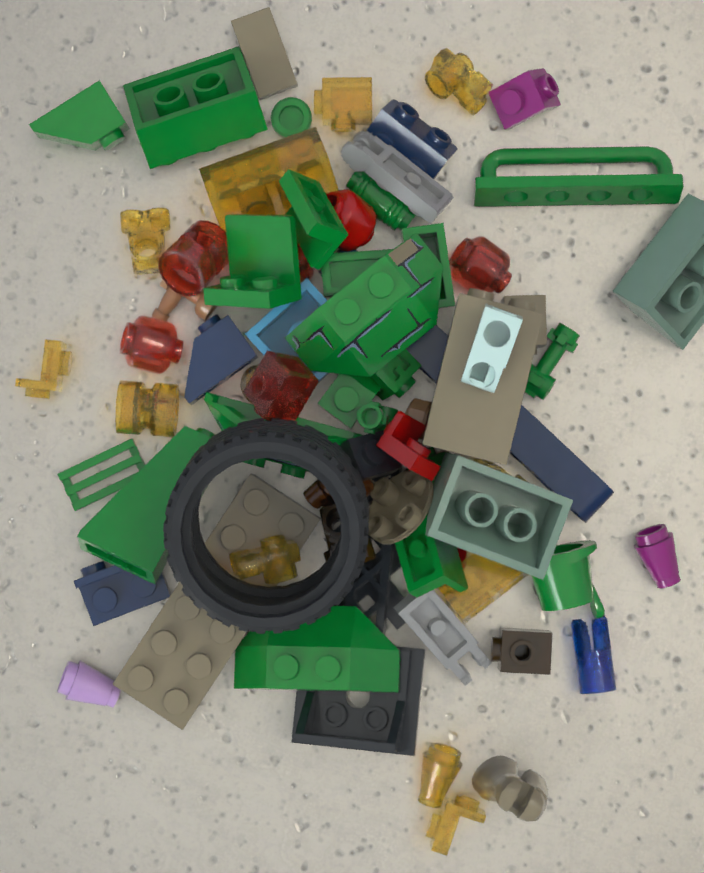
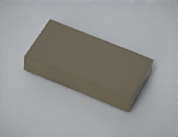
[231,7,298,100]

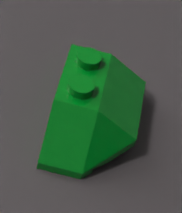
[234,606,400,693]

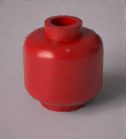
[326,189,376,251]

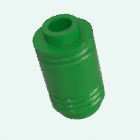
[346,171,416,231]

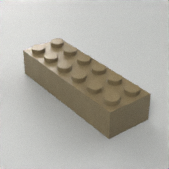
[113,473,321,730]

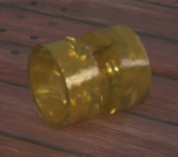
[115,380,179,437]

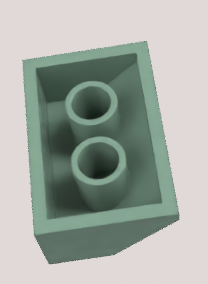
[613,193,704,350]
[425,452,573,580]

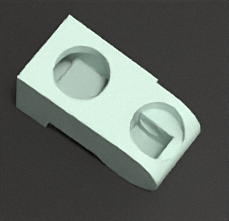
[461,304,523,393]

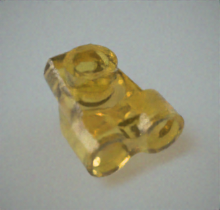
[425,48,493,116]
[120,208,171,275]
[229,535,301,584]

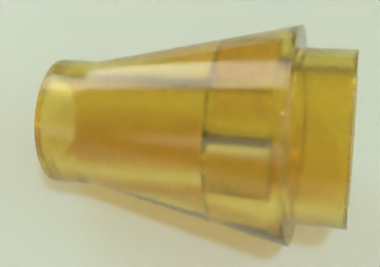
[418,743,463,808]

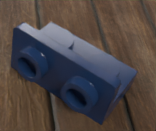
[73,561,171,626]

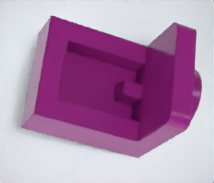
[488,68,561,130]

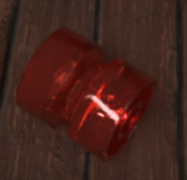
[158,220,229,297]

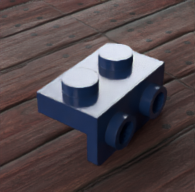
[367,99,458,179]

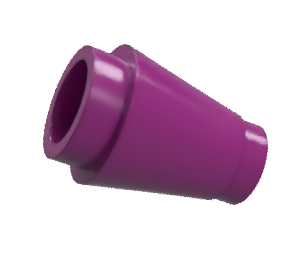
[634,524,681,589]

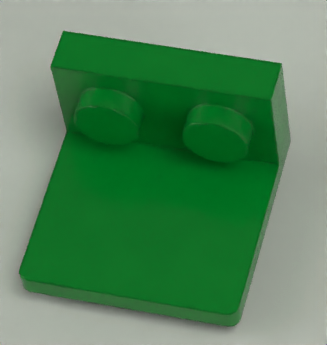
[203,214,302,309]

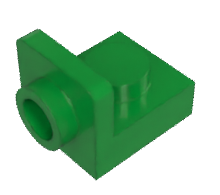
[371,349,422,401]

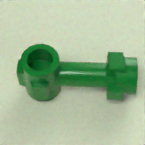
[525,323,580,400]
[355,401,398,435]

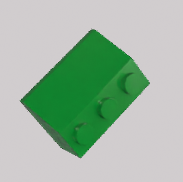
[123,46,268,169]

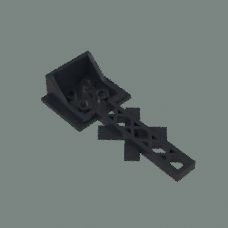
[291,463,425,756]

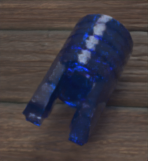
[571,615,617,694]

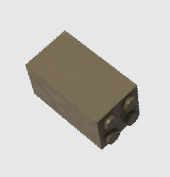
[421,288,544,465]

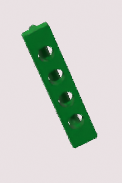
[474,146,684,207]

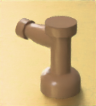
[152,265,217,323]

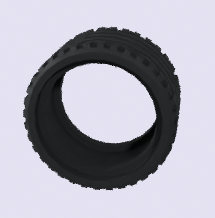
[163,418,369,634]

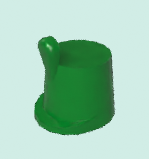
[531,540,605,619]

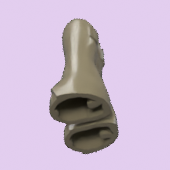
[472,755,548,822]

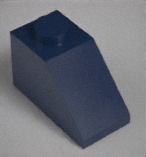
[184,314,259,405]

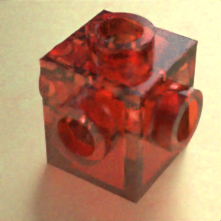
[243,350,319,421]

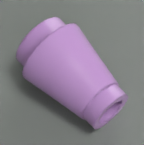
[57,661,121,708]

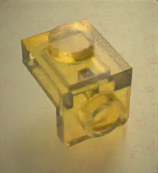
[15,339,72,399]
[425,794,487,856]

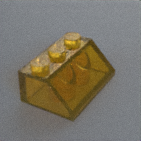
[199,127,339,245]

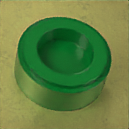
[271,97,312,140]

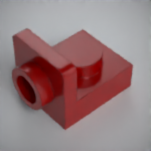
[376,411,441,481]

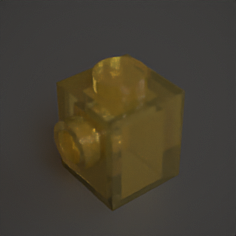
[314,77,372,132]

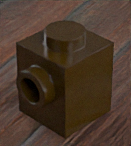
[491,627,553,675]

